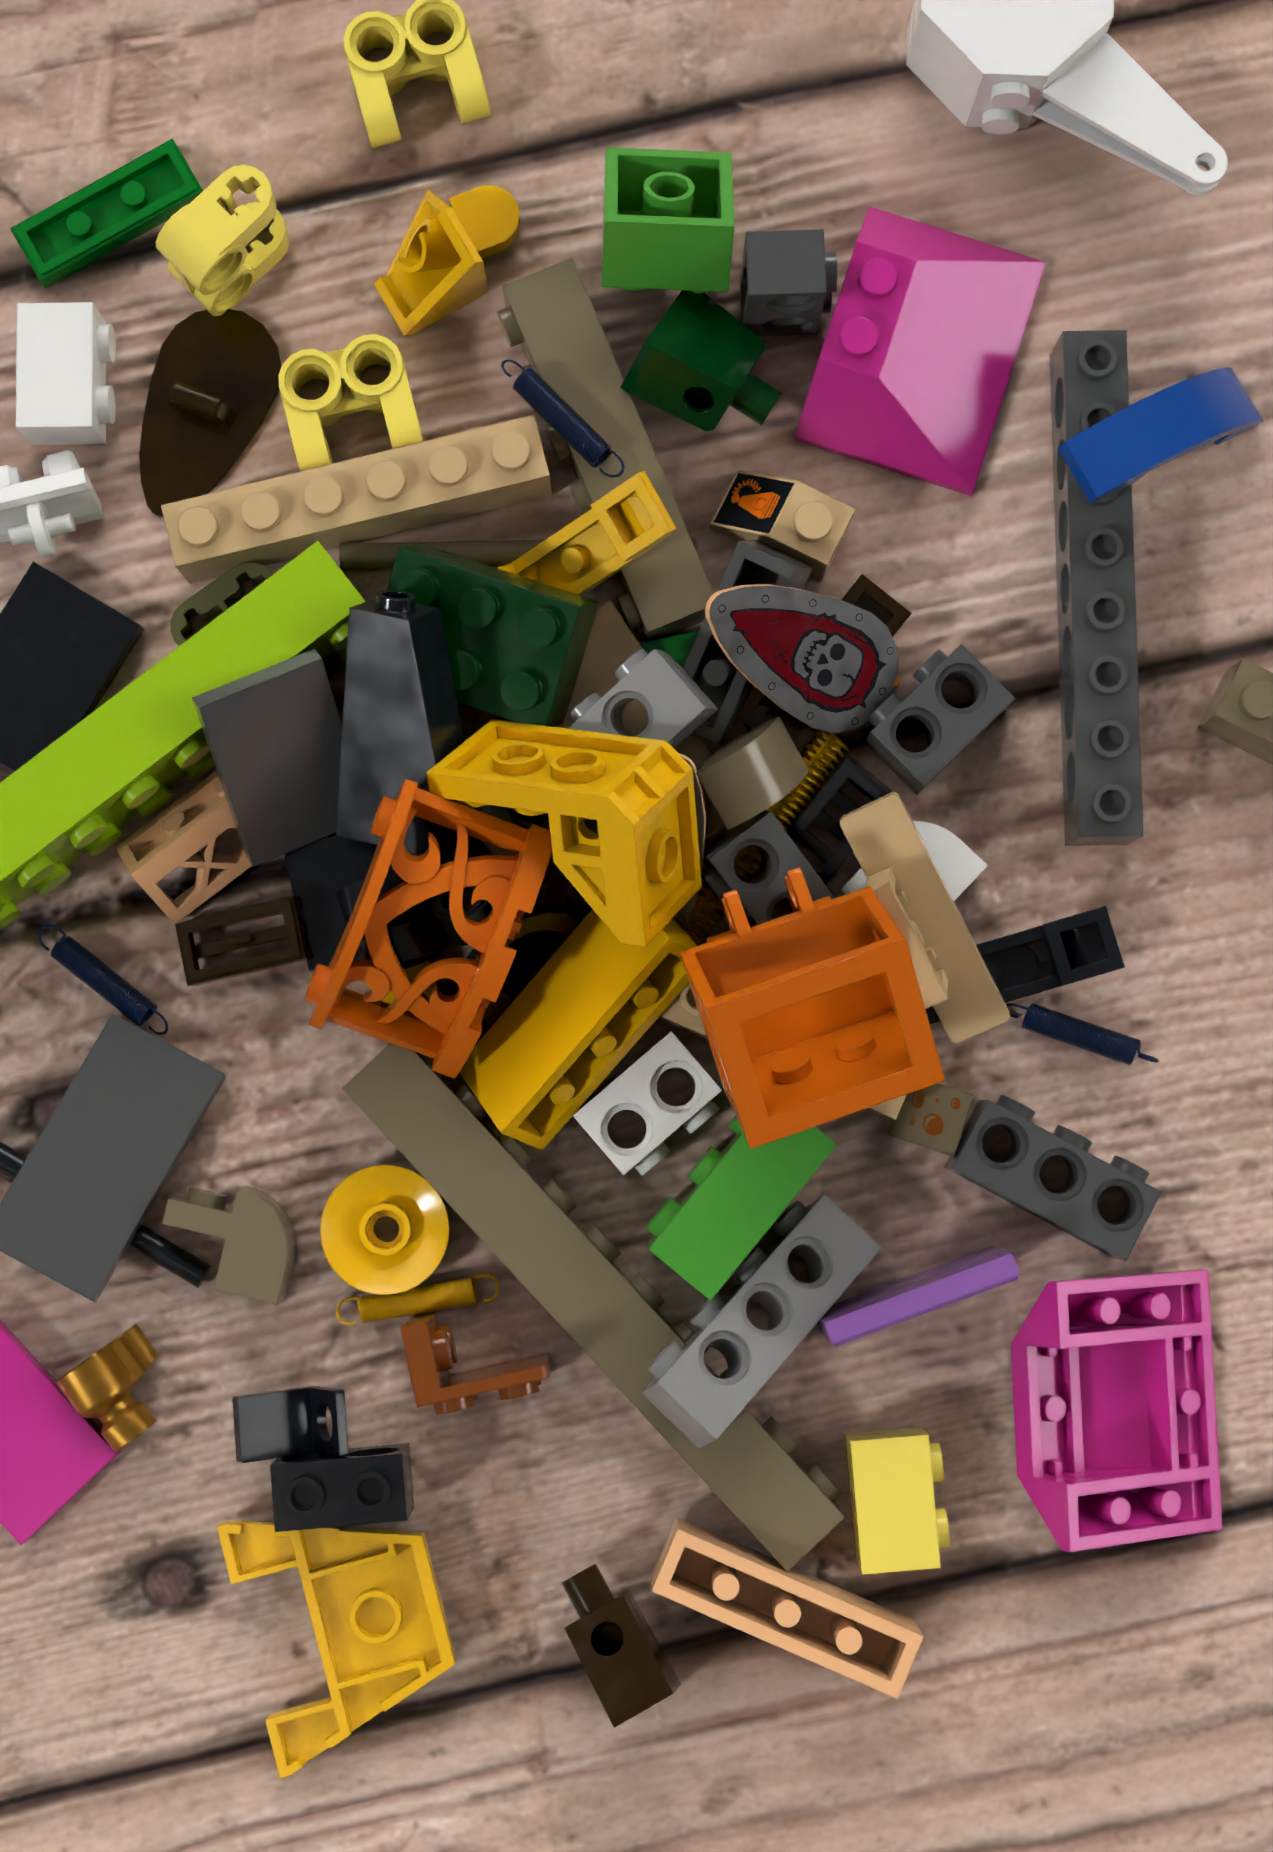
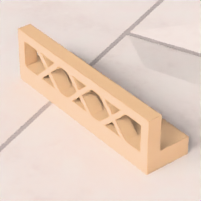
[115,770,252,924]

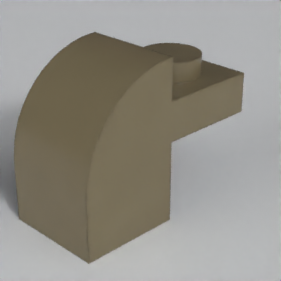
[695,716,809,835]
[162,1186,297,1305]

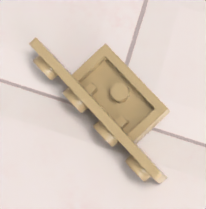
[840,792,1010,1044]

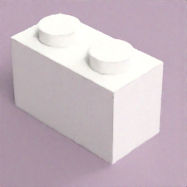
[16,302,116,445]

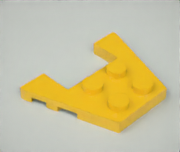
[217,1520,457,1779]

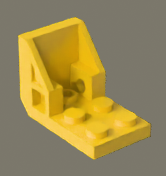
[427,719,702,947]

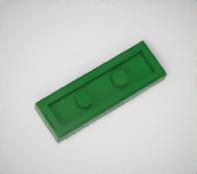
[10,138,203,288]

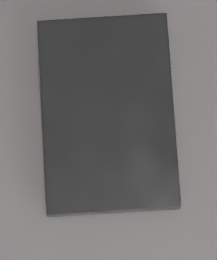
[192,649,342,867]

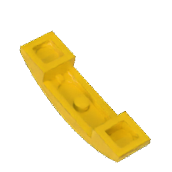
[498,471,677,596]

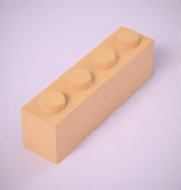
[651,1516,924,1699]

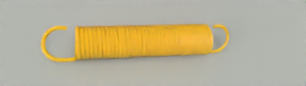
[336,1274,500,1325]

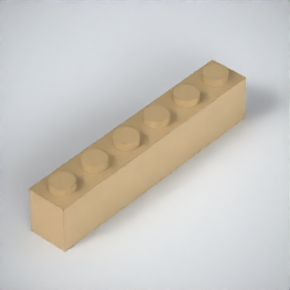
[161,415,552,584]

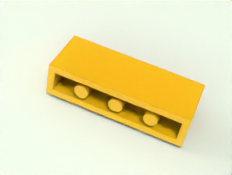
[459,909,697,1151]

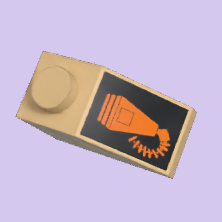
[710,470,855,582]

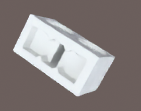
[573,1031,722,1176]

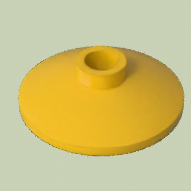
[320,1165,450,1295]

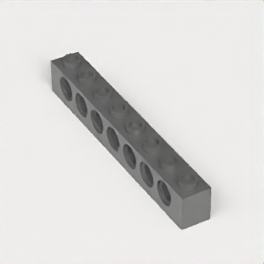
[1050,330,1144,846]

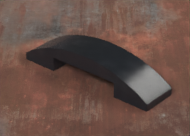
[926,906,1125,1025]

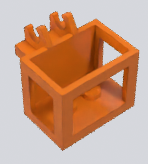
[680,867,945,1149]

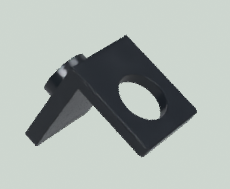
[232,1386,349,1463]

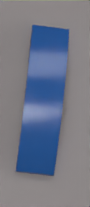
[1057,367,1263,503]

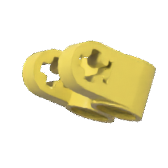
[343,0,491,149]
[155,165,290,316]
[278,334,424,471]

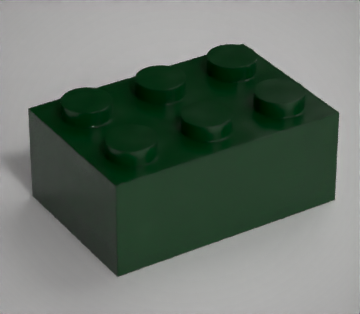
[387,544,599,727]

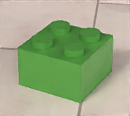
[602,147,734,294]

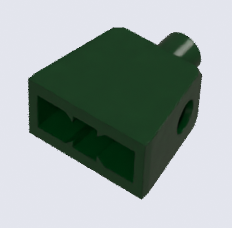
[620,290,782,431]

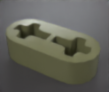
[170,562,274,646]

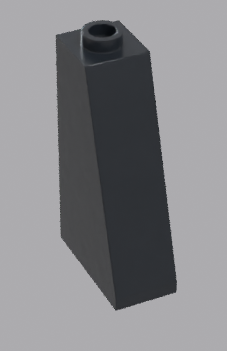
[336,590,481,863]

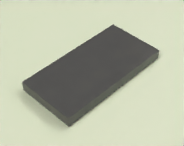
[0,1013,226,1302]

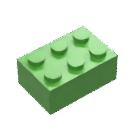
[646,1115,838,1301]

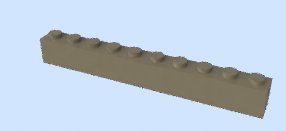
[342,1043,845,1572]

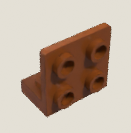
[400,1312,552,1415]

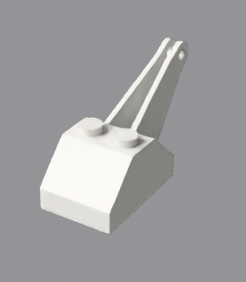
[906,0,1228,195]

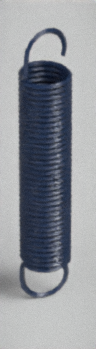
[501,360,625,478]
[38,924,168,1035]
[1006,1003,1159,1065]

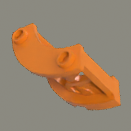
[304,779,552,1079]

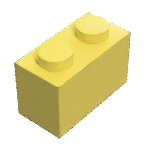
[844,1427,950,1575]

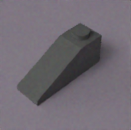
[683,540,813,745]

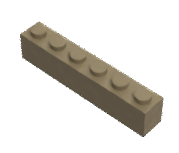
[497,258,714,642]

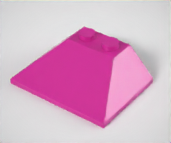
[794,206,1046,496]
[1011,1269,1223,1552]

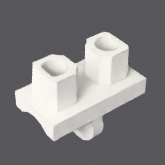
[0,450,104,558]

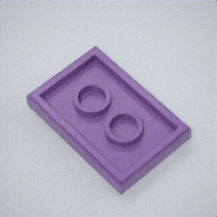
[818,1246,1021,1346]

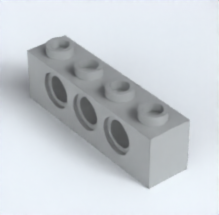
[479,649,718,862]
[641,1194,881,1448]

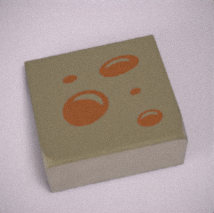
[888,1084,974,1156]

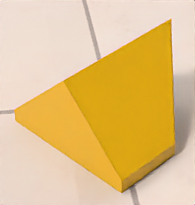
[374,189,488,336]

